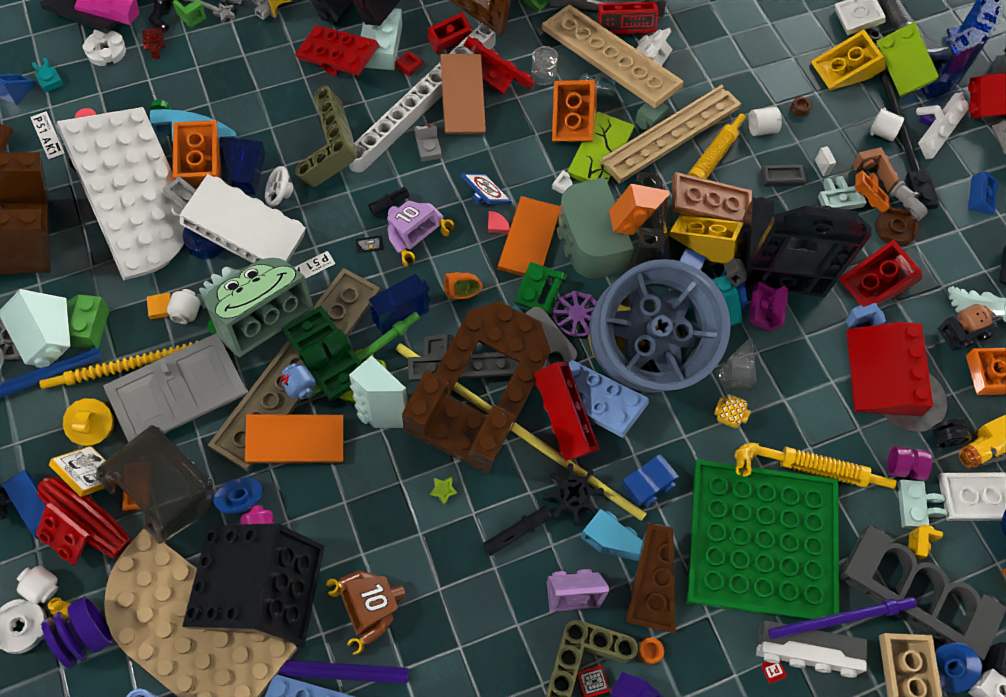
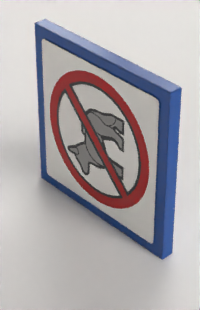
[461,173,512,204]

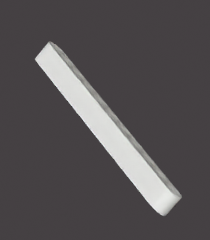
[349,24,496,173]

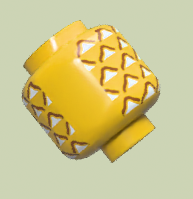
[714,394,751,428]

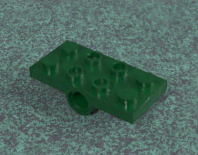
[281,306,362,402]

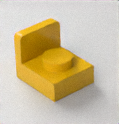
[908,525,943,562]

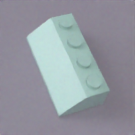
[349,355,408,428]

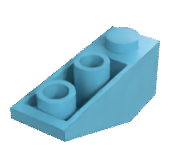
[580,509,643,561]

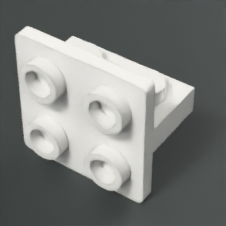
[636,28,673,66]

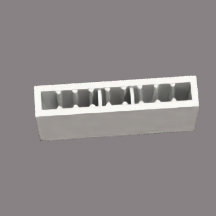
[180,174,306,263]

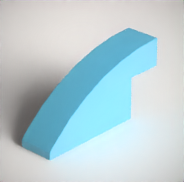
[150,109,240,150]

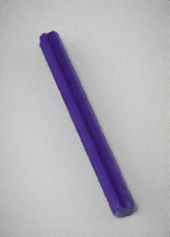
[277,660,409,684]

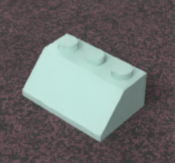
[361,8,402,70]

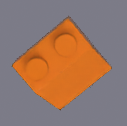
[609,184,670,235]

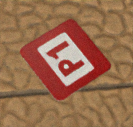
[761,662,787,684]

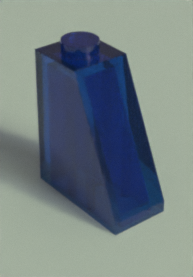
[220,137,266,195]

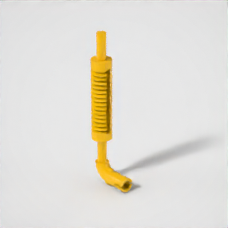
[680,113,746,216]
[735,442,896,489]

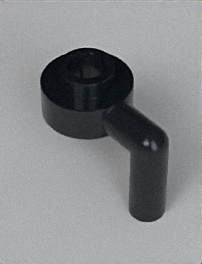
[148,0,174,32]

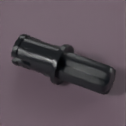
[368,187,410,217]

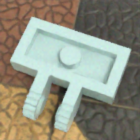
[818,176,867,210]
[897,480,947,529]

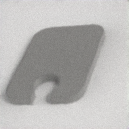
[525,307,577,368]

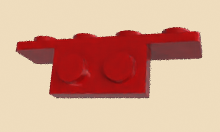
[464,36,535,95]

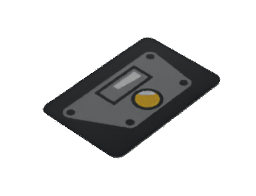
[356,235,384,253]

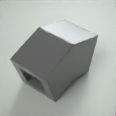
[723,258,747,287]

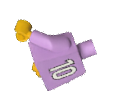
[387,201,454,267]

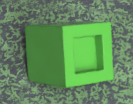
[173,0,207,28]

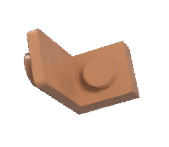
[852,148,899,192]

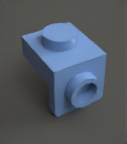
[845,303,886,328]

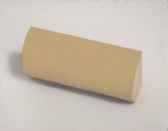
[879,633,942,697]

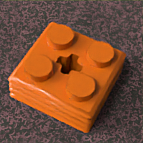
[966,348,1006,395]

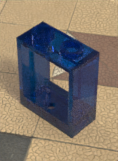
[369,274,430,335]

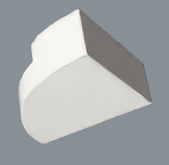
[552,170,573,194]

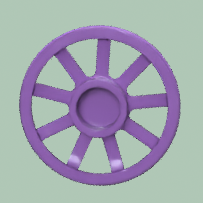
[553,291,597,337]

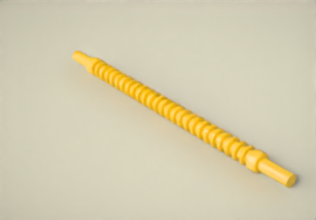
[39,341,227,389]

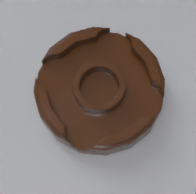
[875,208,919,247]

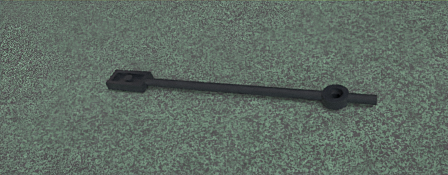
[865,27,940,209]

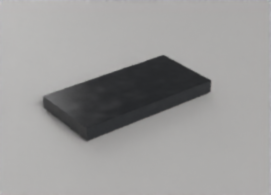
[40,0,121,34]

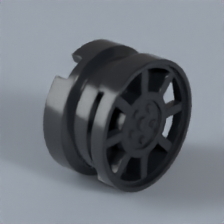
[932,419,971,448]

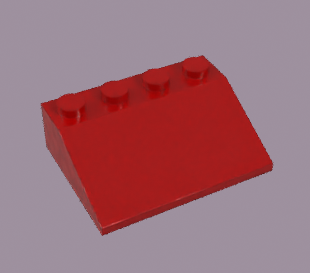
[846,322,933,416]

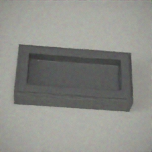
[761,165,806,187]

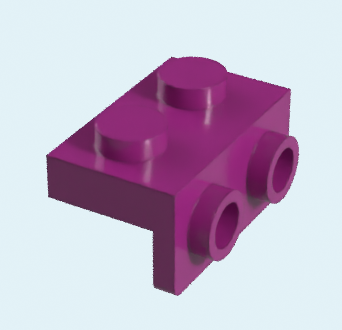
[749,281,788,332]

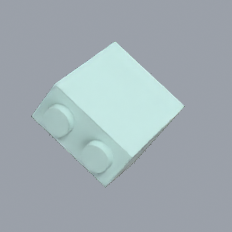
[0,289,70,368]

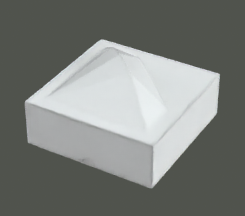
[815,146,836,176]

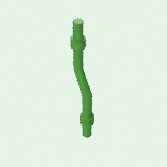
[307,312,420,400]

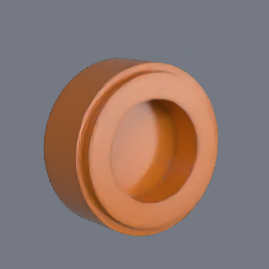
[637,638,664,665]

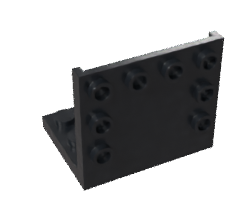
[182,523,325,647]

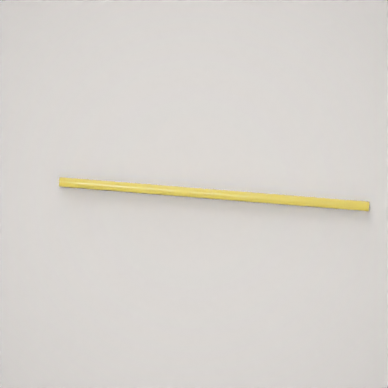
[396,343,647,521]

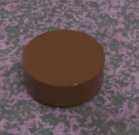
[791,96,812,117]

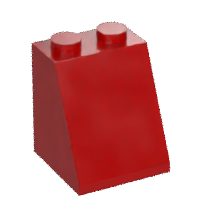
[968,73,1006,118]

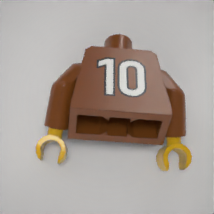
[326,570,405,654]

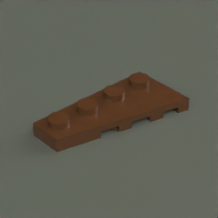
[625,522,676,633]

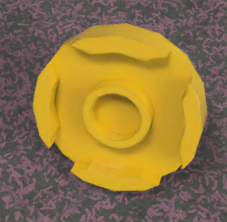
[63,398,114,446]

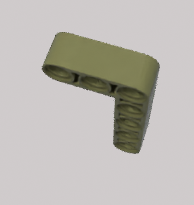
[295,86,357,188]
[545,620,638,697]

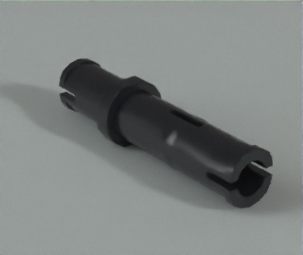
[482,505,553,556]

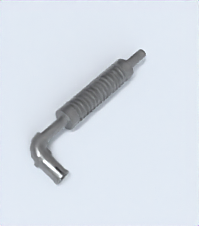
[879,0,952,62]

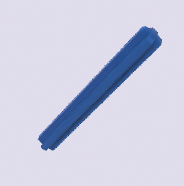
[0,347,102,398]

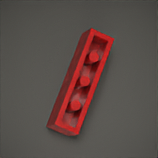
[534,362,600,461]

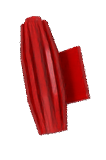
[36,477,132,566]

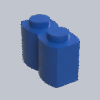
[621,454,679,508]

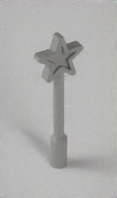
[184,0,235,23]

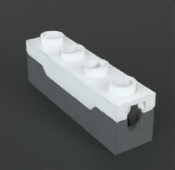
[756,621,867,678]

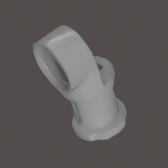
[890,181,928,221]

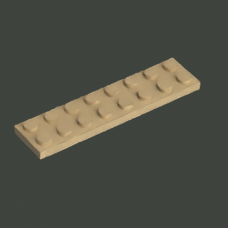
[542,4,683,108]

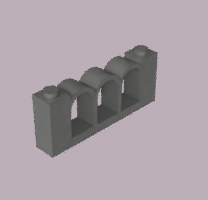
[839,525,1006,661]

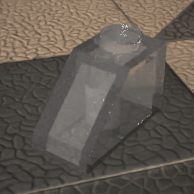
[720,339,757,390]

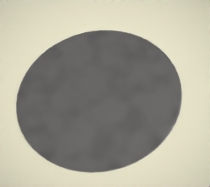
[883,373,947,432]

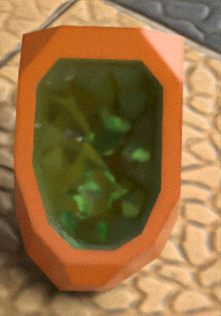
[444,272,483,299]

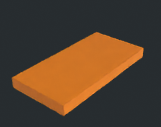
[497,196,560,277]
[245,414,343,463]

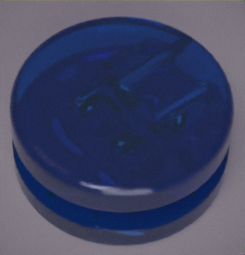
[182,227,225,259]

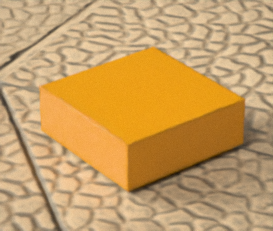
[147,293,171,319]

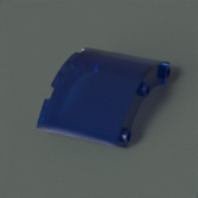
[921,0,1003,100]

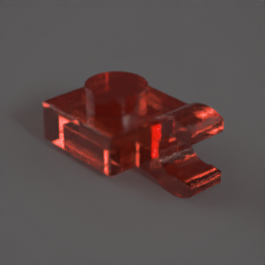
[142,27,165,60]

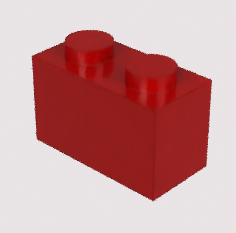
[427,12,472,54]

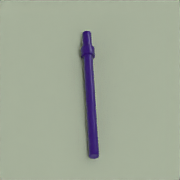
[768,597,917,640]

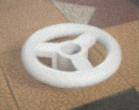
[265,166,293,207]

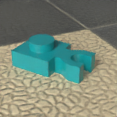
[31,58,64,93]

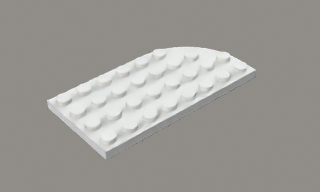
[56,107,189,281]

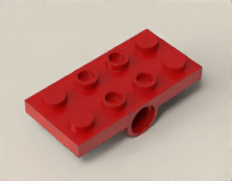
[295,25,379,76]

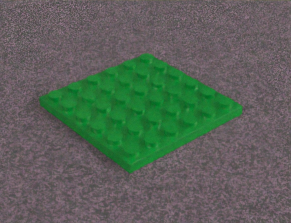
[686,459,839,621]

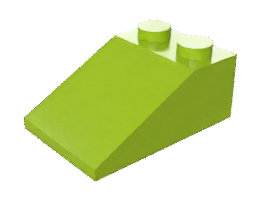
[876,22,940,97]

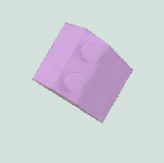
[547,569,609,612]

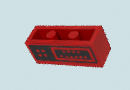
[597,1,659,35]

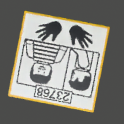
[49,446,122,497]

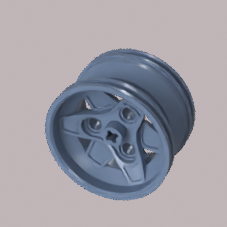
[589,259,730,393]

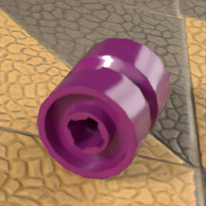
[887,446,932,481]

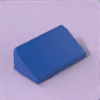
[968,171,998,215]

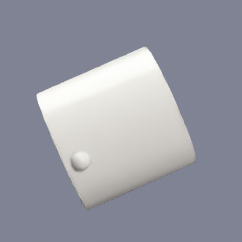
[748,107,782,136]
[869,108,904,142]

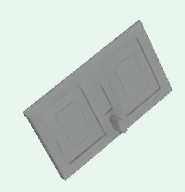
[103,333,248,449]

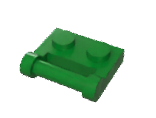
[514,261,567,316]

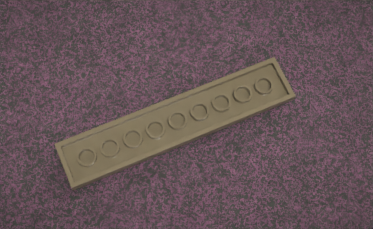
[208,268,381,472]

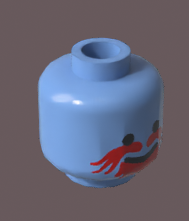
[280,363,316,400]

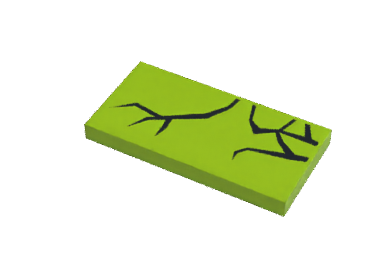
[567,111,635,183]

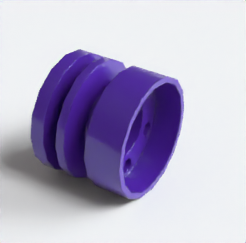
[41,596,113,669]

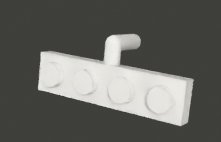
[916,92,969,159]

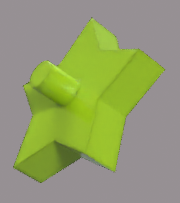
[429,477,457,504]

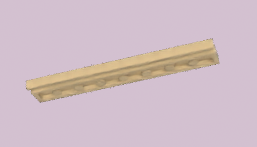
[600,85,741,184]

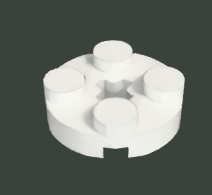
[83,30,126,66]
[0,599,47,654]

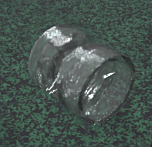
[531,46,558,85]

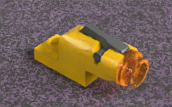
[959,415,1006,468]

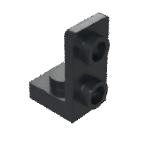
[937,316,998,350]

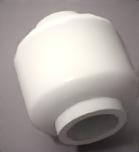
[167,289,201,324]
[17,566,59,604]

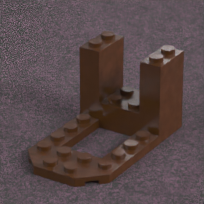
[0,152,51,274]
[402,301,551,475]

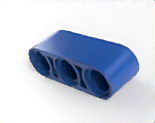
[2,469,46,540]

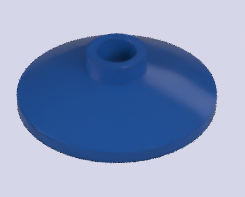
[213,478,263,514]
[935,643,982,693]

